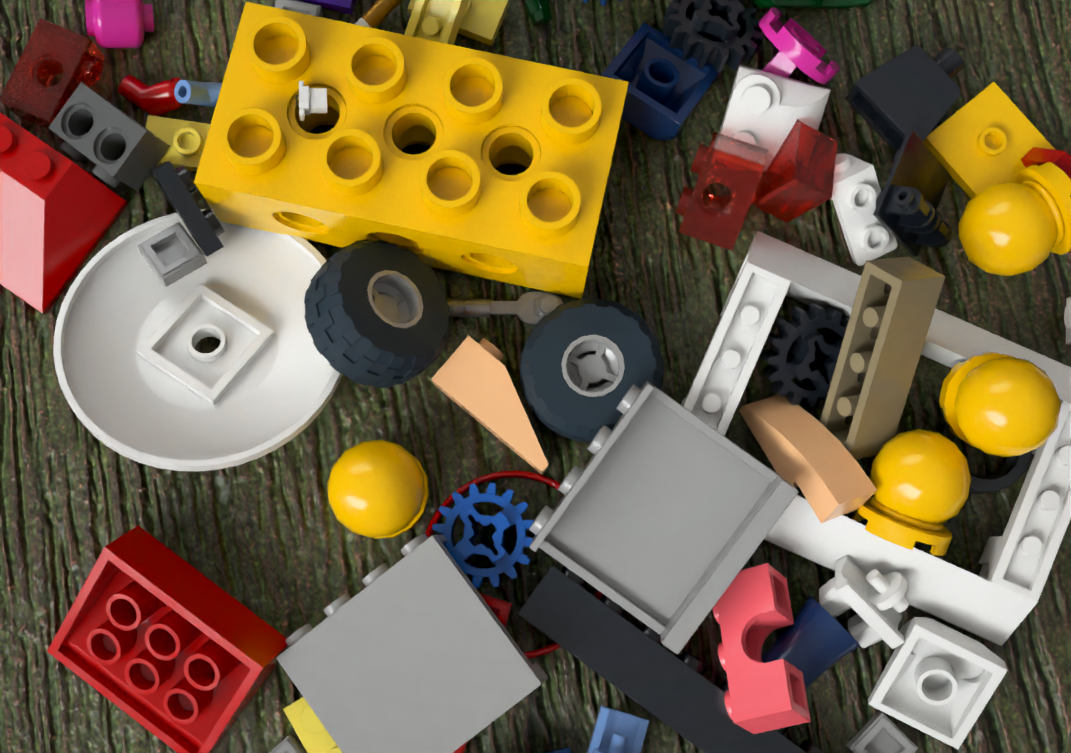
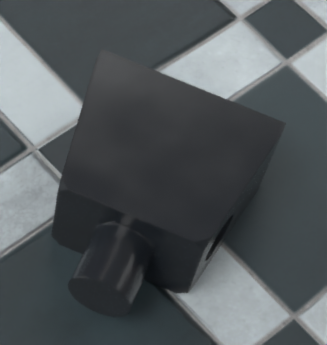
[845,46,964,152]

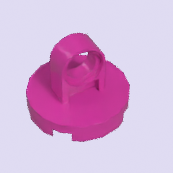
[759,7,840,85]

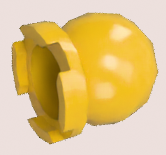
[959,162,1071,276]
[939,351,1061,457]
[851,429,971,556]
[327,439,429,539]

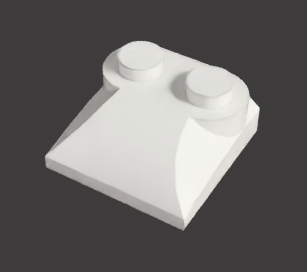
[713,65,831,180]
[868,617,1008,749]

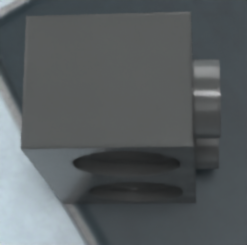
[48,82,170,191]

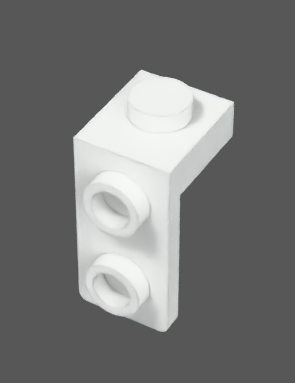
[807,153,898,266]

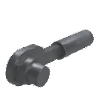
[446,292,563,325]

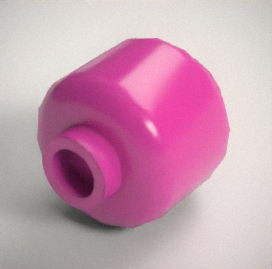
[85,0,154,48]

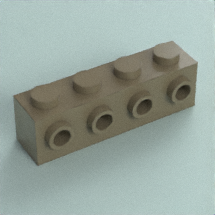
[820,256,945,460]

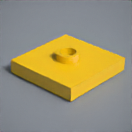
[923,82,1055,199]

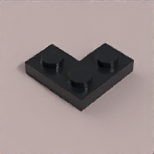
[149,161,225,257]

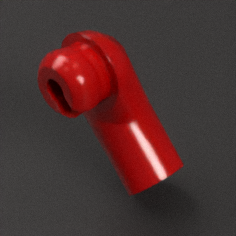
[118,75,183,116]

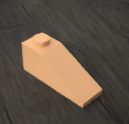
[431,335,548,475]

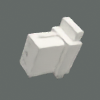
[295,81,327,121]

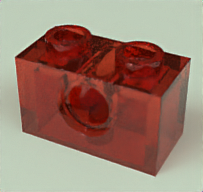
[0,18,105,131]
[675,132,768,250]

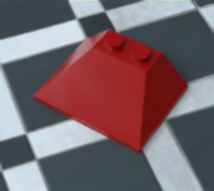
[0,112,128,315]

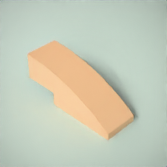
[739,395,877,523]

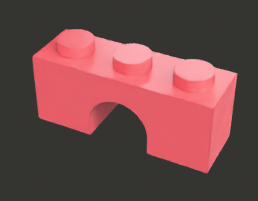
[712,563,811,734]

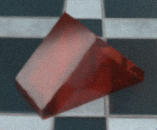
[748,119,837,223]

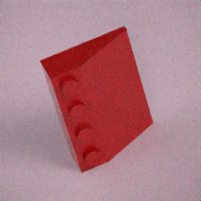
[47,525,288,753]

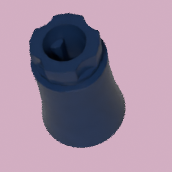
[761,596,860,690]

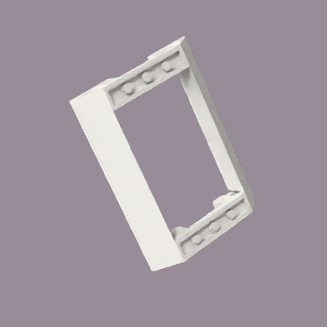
[681,231,1071,646]

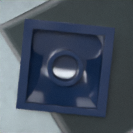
[601,22,720,140]

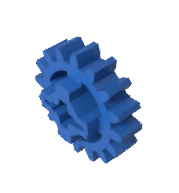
[432,483,534,588]

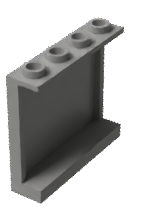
[529,381,799,655]
[276,533,549,753]

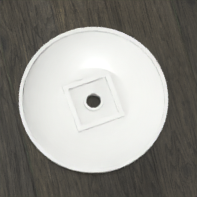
[53,209,342,471]

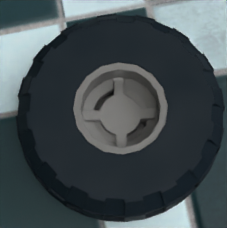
[304,239,451,388]
[520,297,664,443]

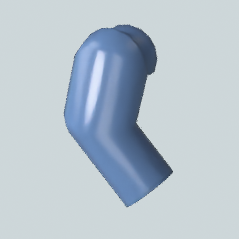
[174,80,222,107]

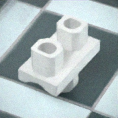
[819,555,909,649]

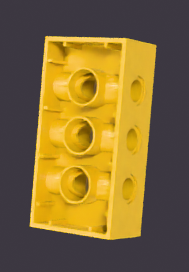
[194,2,629,299]

